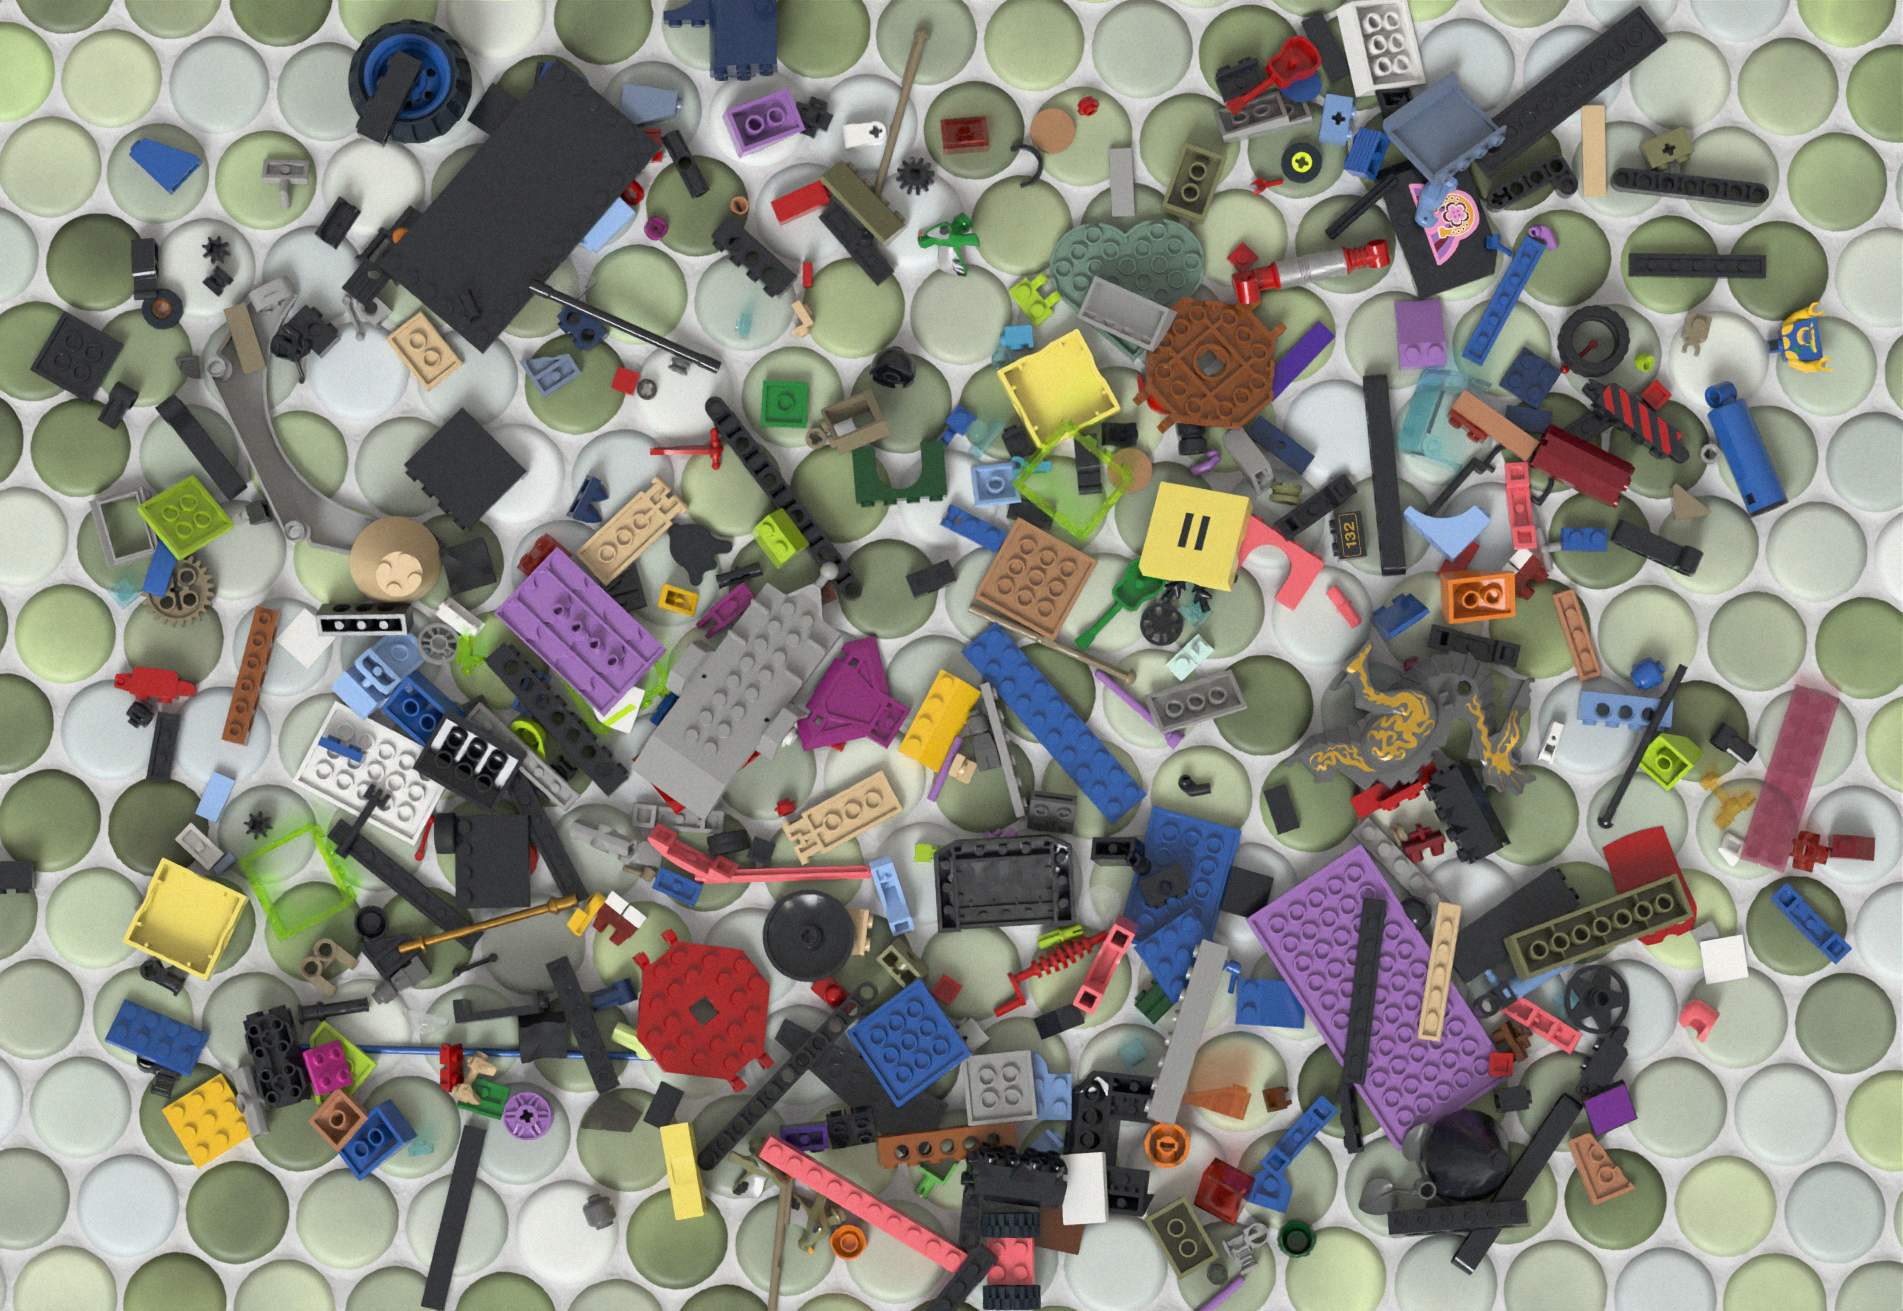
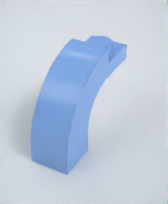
[869,856,915,937]

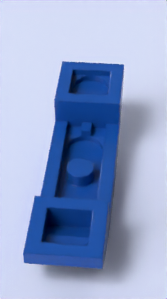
[142,539,178,598]
[1770,882,1852,965]
[1260,1095,1339,1179]

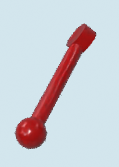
[1560,340,1598,374]
[415,815,435,861]

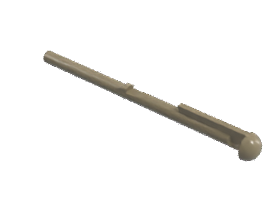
[873,28,930,196]
[968,604,1137,685]
[767,1171,794,1311]

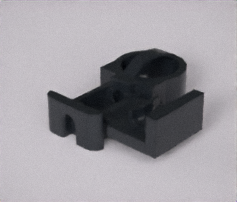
[136,1055,182,1099]

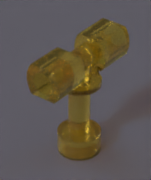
[1699,772,1757,831]

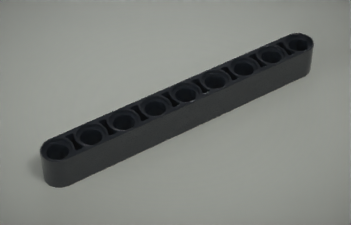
[1363,373,1406,577]
[1451,1092,1584,1276]

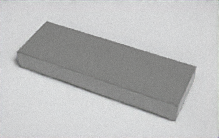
[1109,148,1135,218]

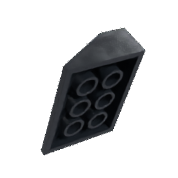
[412,708,527,815]
[455,815,531,909]

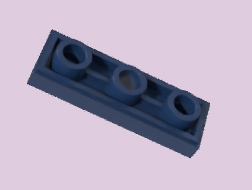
[1247,415,1315,475]

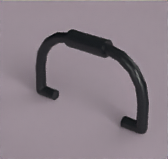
[1484,445,1554,506]

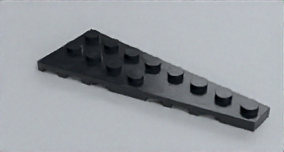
[775,1018,949,1154]

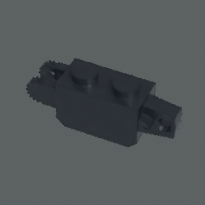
[1575,1026,1630,1097]

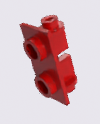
[439,1043,464,1093]

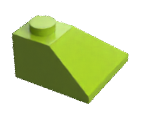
[1639,733,1704,791]

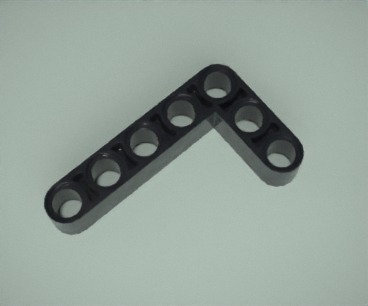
[155,394,248,501]

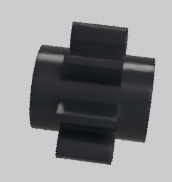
[202,236,231,265]
[126,700,155,729]
[244,811,273,840]

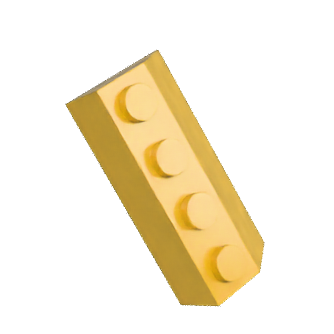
[898,669,981,773]

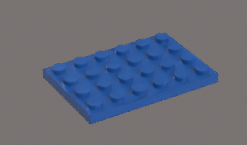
[1123,806,1242,945]

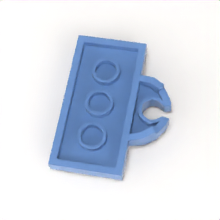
[1030,1050,1072,1120]

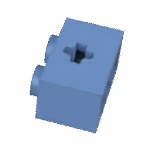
[1318,94,1356,146]

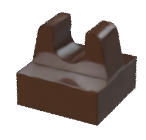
[1262,1086,1292,1113]

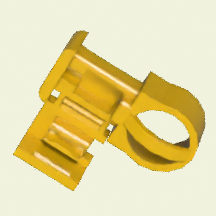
[566,892,607,937]

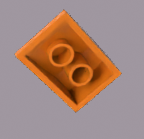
[1440,570,1516,624]

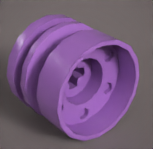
[503,1092,554,1140]

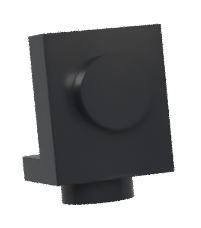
[1102,422,1138,447]

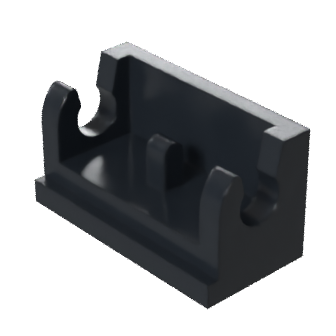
[315,196,361,250]

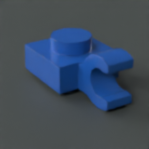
[940,404,977,446]

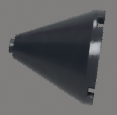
[1422,1109,1511,1203]

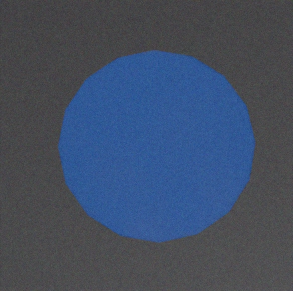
[1280,73,1322,102]

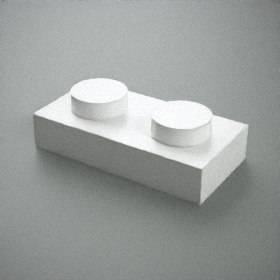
[175,823,225,871]

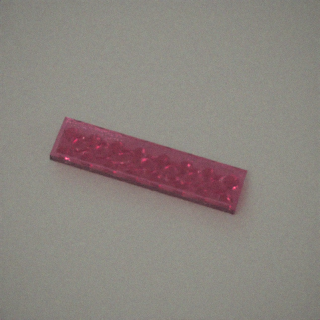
[1740,684,1840,873]

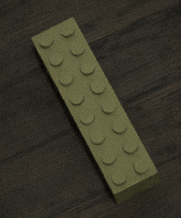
[1504,873,1694,983]

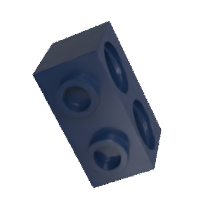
[557,298,609,353]

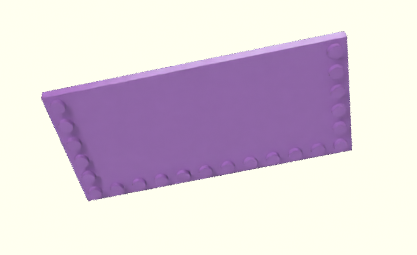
[1245,843,1511,1151]

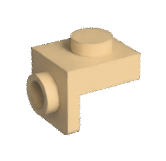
[791,300,814,338]

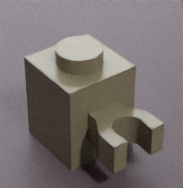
[1681,312,1712,357]

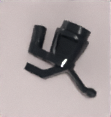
[270,323,312,384]

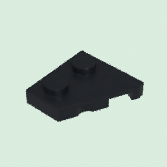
[603,563,648,612]

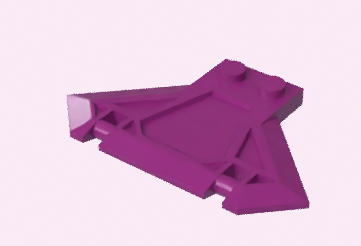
[796,636,911,751]

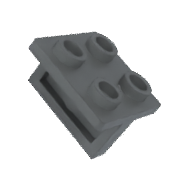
[1027,790,1077,834]

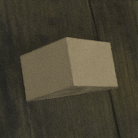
[1670,483,1711,521]

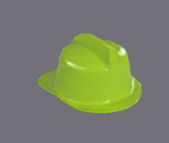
[510,718,546,760]

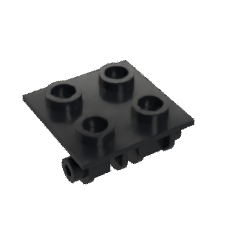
[826,1105,877,1150]

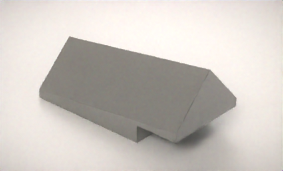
[1213,91,1313,145]

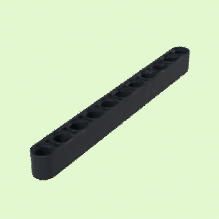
[697,981,878,1171]

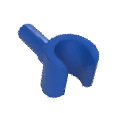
[1487,234,1513,257]
[1226,960,1241,994]

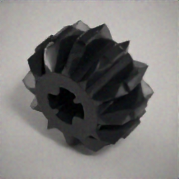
[896,157,935,196]

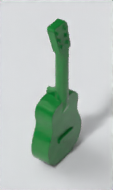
[1075,557,1166,651]

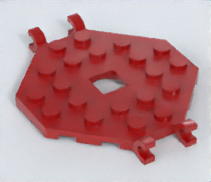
[632,929,775,1093]

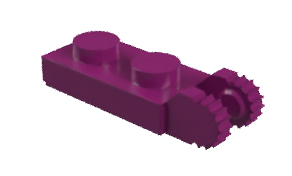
[696,582,756,639]

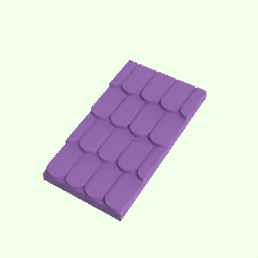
[494,547,667,717]

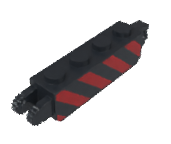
[1581,378,1690,464]

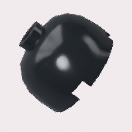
[869,346,916,388]

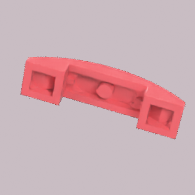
[1504,462,1537,550]
[648,823,739,882]

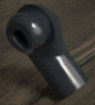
[1178,775,1211,797]

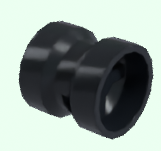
[202,265,234,297]

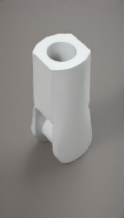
[1537,721,1565,765]

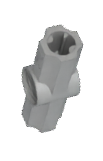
[570,818,638,859]
[232,1066,271,1138]

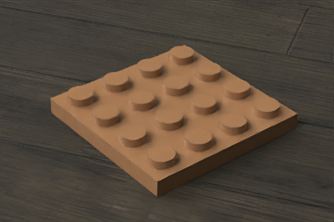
[974,517,1098,641]

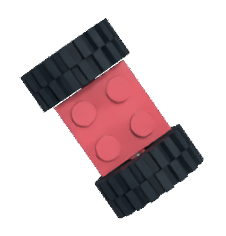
[982,1212,1041,1310]

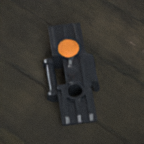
[342,205,422,308]

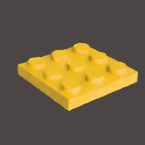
[162,1073,250,1169]

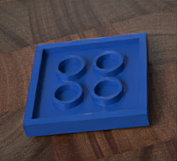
[1133,908,1230,1005]

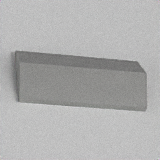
[1145,670,1247,734]

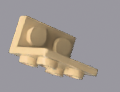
[845,907,874,956]

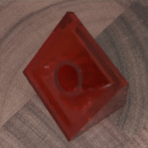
[940,116,989,155]

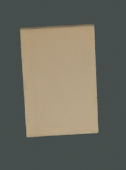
[385,310,464,392]

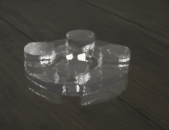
[1078,885,1124,931]

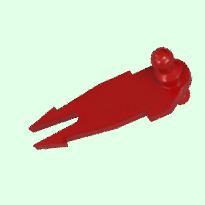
[650,428,723,470]

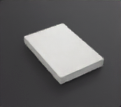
[1060,1152,1109,1225]

